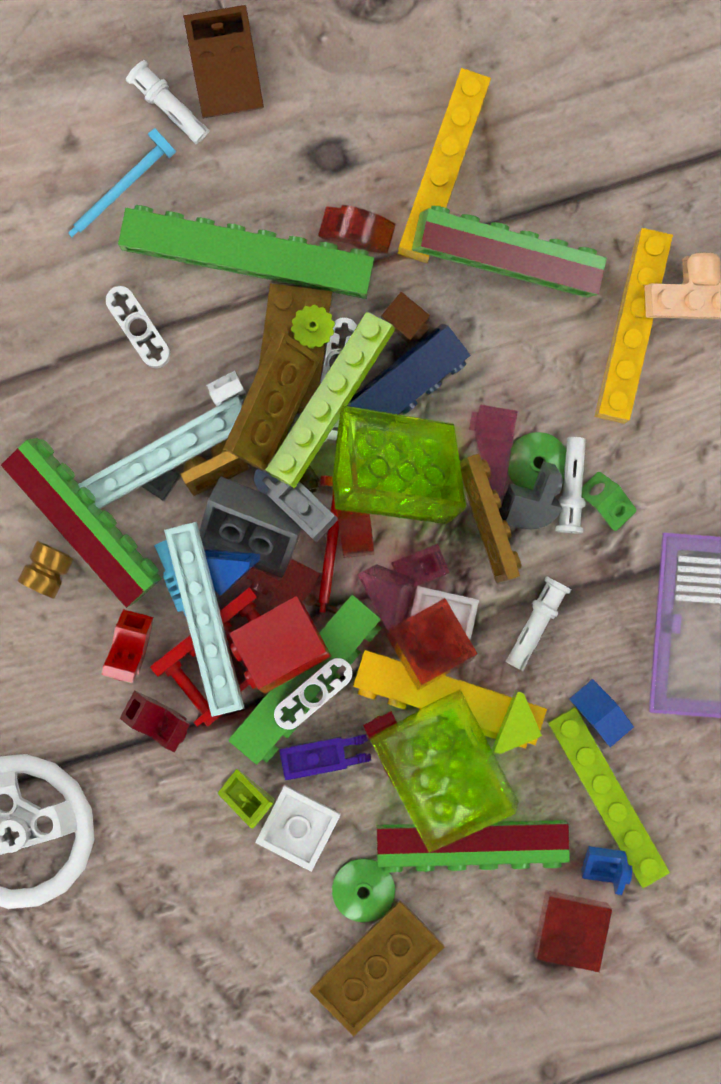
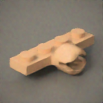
[645,253,721,319]

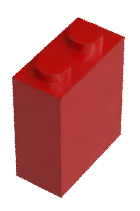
[229,596,332,694]

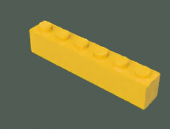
[398,68,491,264]
[594,228,673,424]
[353,649,547,749]

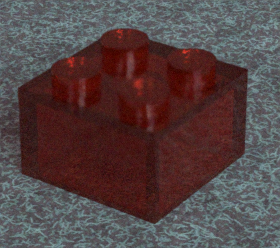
[386,598,478,691]
[533,890,612,973]

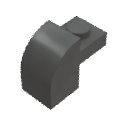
[499,461,563,530]

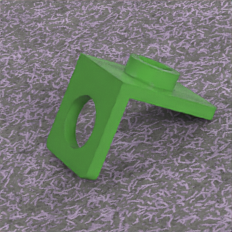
[581,472,637,531]

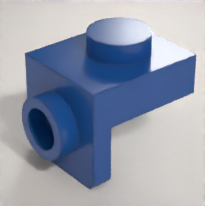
[581,846,632,895]

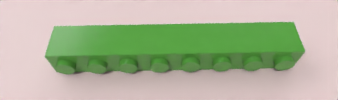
[118,205,374,299]

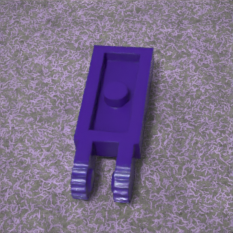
[279,734,372,780]

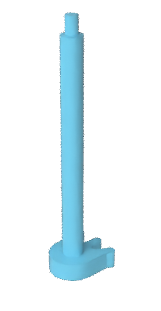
[68,128,176,237]

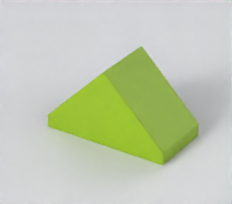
[492,690,542,754]
[217,769,275,829]

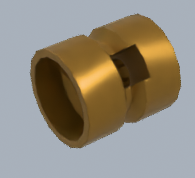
[17,541,74,599]

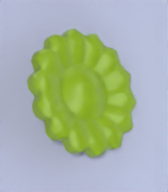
[291,305,335,349]

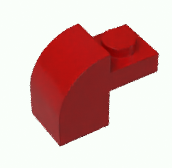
[102,609,154,683]

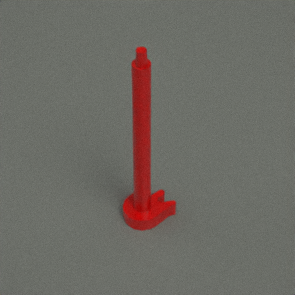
[318,475,352,613]

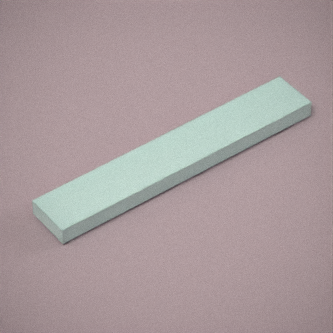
[78,395,244,509]
[164,522,244,717]

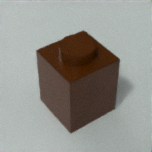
[381,292,431,344]

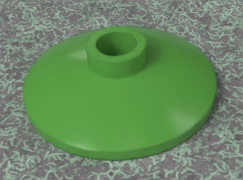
[507,432,566,489]
[332,858,395,922]

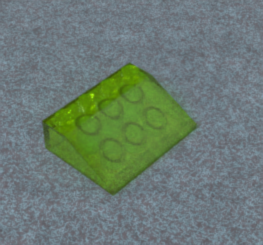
[332,405,466,524]
[370,689,519,853]

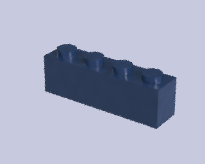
[347,324,471,435]

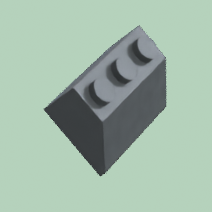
[199,476,302,578]

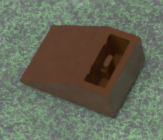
[183,5,264,119]

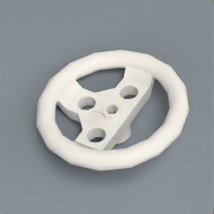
[0,754,95,909]

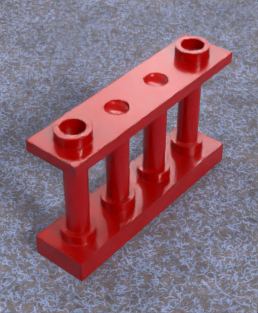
[150,587,261,727]

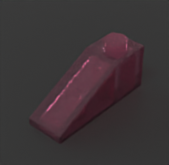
[469,405,518,505]

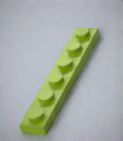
[266,311,395,489]
[547,707,670,888]

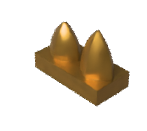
[181,439,249,497]

